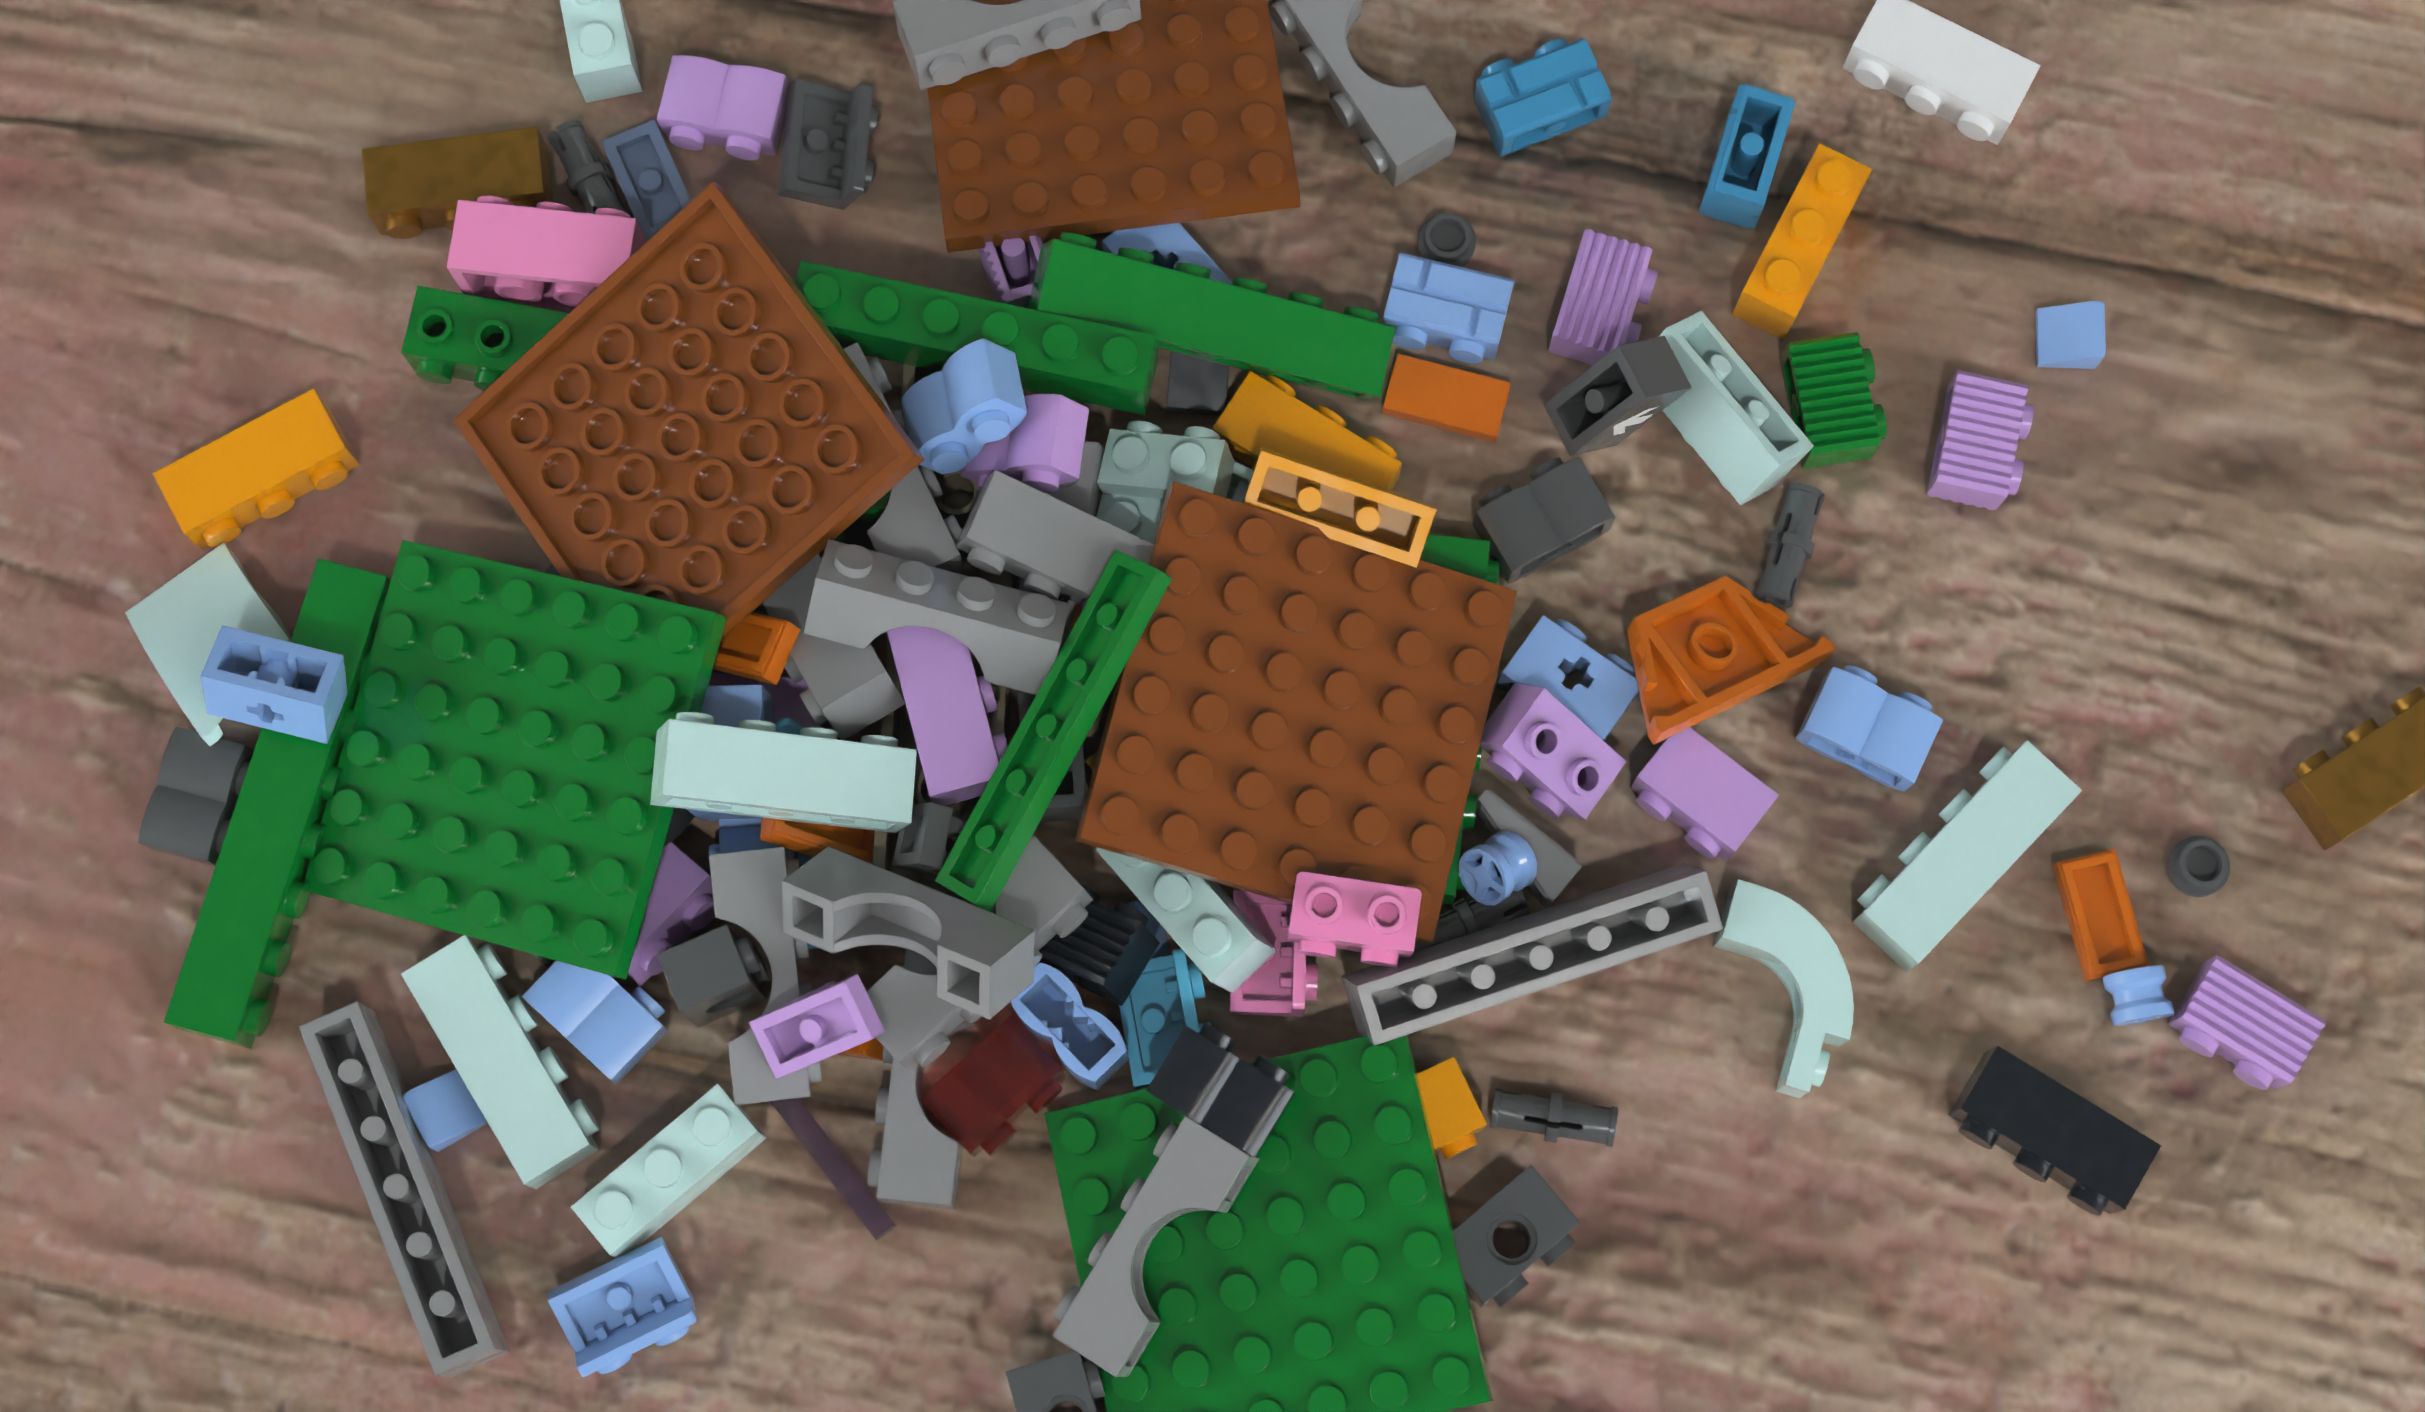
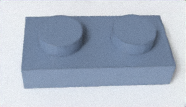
[601,119,691,241]

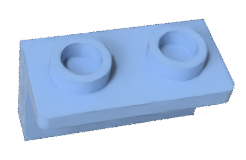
[547,1237,697,1377]

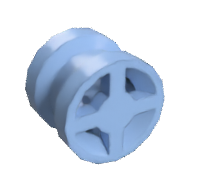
[1459,831,1537,905]
[2102,965,2175,1026]

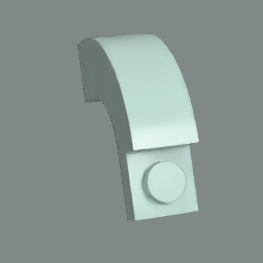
[1713,879,1854,1098]

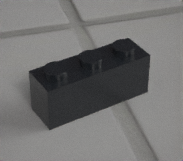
[1948,1046,2162,1216]

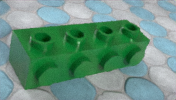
[401,286,569,391]

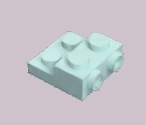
[1097,421,1235,544]

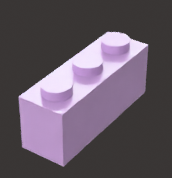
[887,626,1008,806]

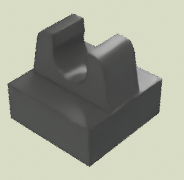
[892,802,966,873]

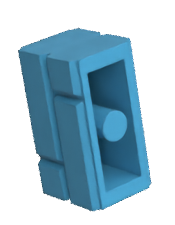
[1474,38,1612,157]
[1699,84,1796,229]

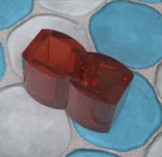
[920,1015,1065,1157]

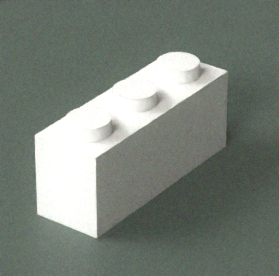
[1842,0,2041,145]

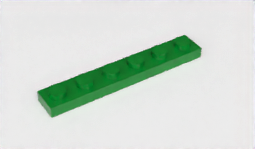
[935,550,1172,912]

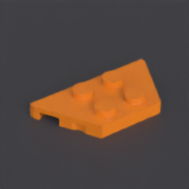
[1627,576,1836,745]

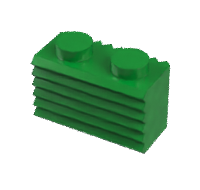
[1780,332,1887,469]

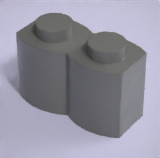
[1472,457,1615,584]
[138,727,254,866]

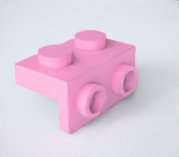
[1287,872,1422,967]
[1230,890,1318,1017]

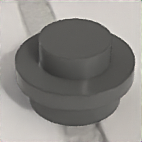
[1417,213,1476,267]
[2167,836,2230,897]

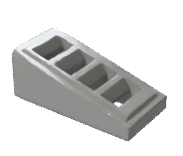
[1476,790,1582,908]

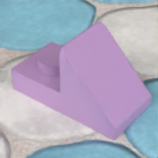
[749,974,885,1079]

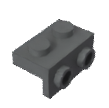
[778,79,878,210]

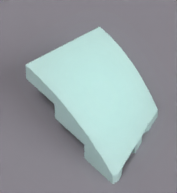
[125,542,291,746]

